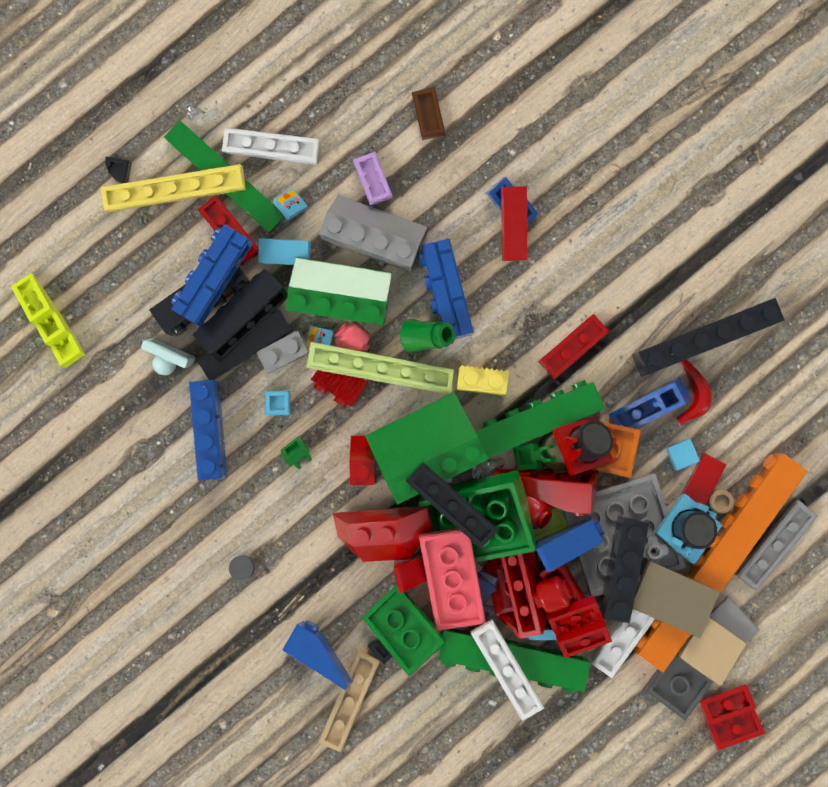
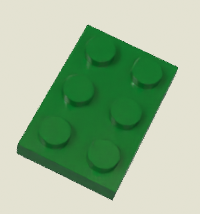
[362,584,447,676]

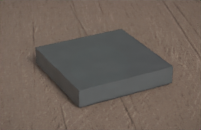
[643,653,713,720]

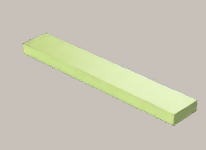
[306,342,454,394]

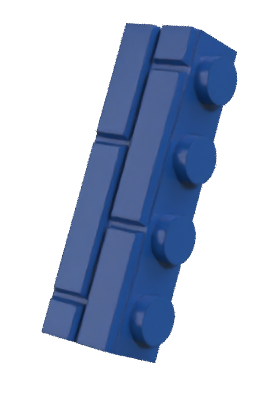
[171,224,253,327]
[418,239,474,339]
[189,380,228,481]

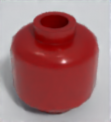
[526,495,552,529]
[533,576,573,614]

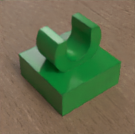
[280,436,312,469]

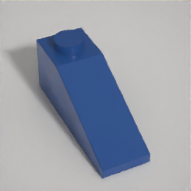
[609,377,691,429]
[282,620,353,690]

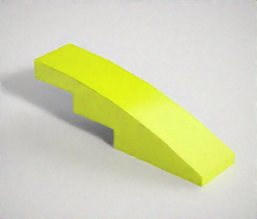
[11,273,85,369]

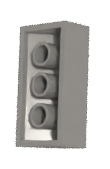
[319,195,428,272]

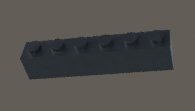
[632,298,785,377]

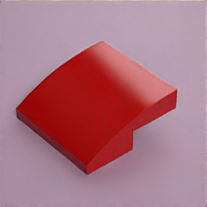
[546,595,612,658]
[699,684,765,750]

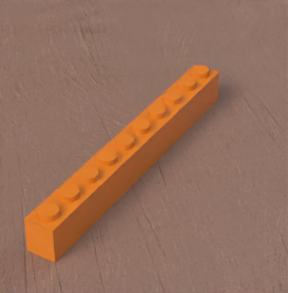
[633,453,808,672]

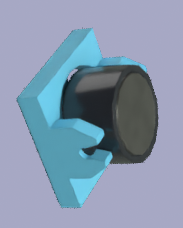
[654,494,723,564]

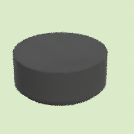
[229,555,255,580]

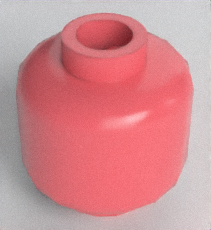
[334,321,370,352]

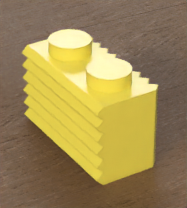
[456,365,509,396]

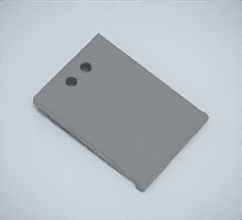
[710,596,759,643]

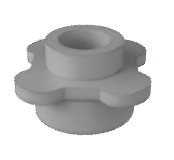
[643,536,669,565]

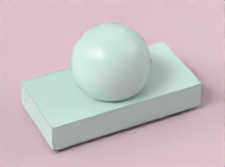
[141,338,196,376]

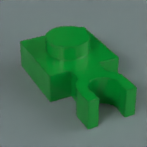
[513,442,556,471]

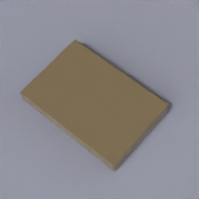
[633,560,720,638]

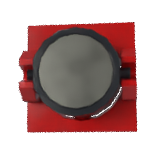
[552,416,617,477]

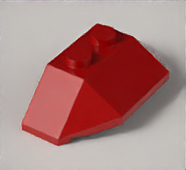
[333,506,432,562]
[485,552,546,638]

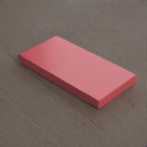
[419,528,486,631]

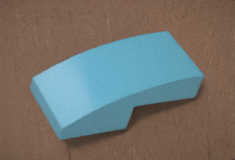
[258,238,311,265]

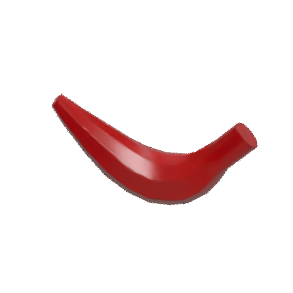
[676,360,713,426]

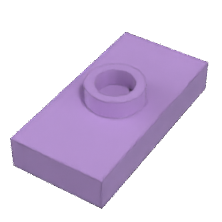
[353,152,393,206]

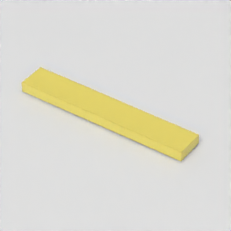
[101,164,246,212]

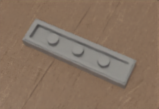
[735,500,818,591]

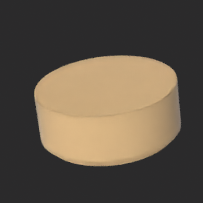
[707,489,734,514]

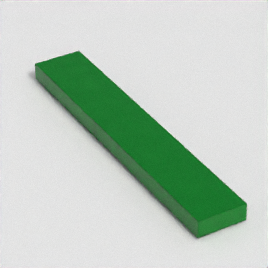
[164,120,285,234]

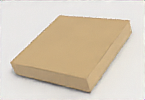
[677,617,746,686]

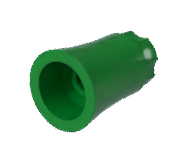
[400,319,455,353]

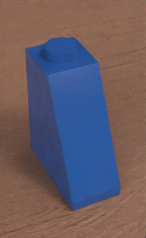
[536,517,605,572]

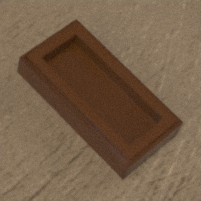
[412,87,445,140]

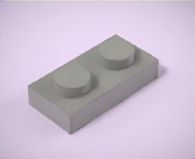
[257,330,309,374]

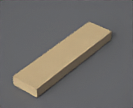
[318,649,380,752]

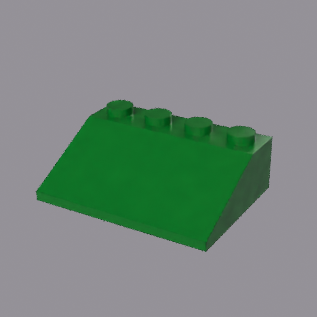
[365,392,489,505]
[419,470,536,562]

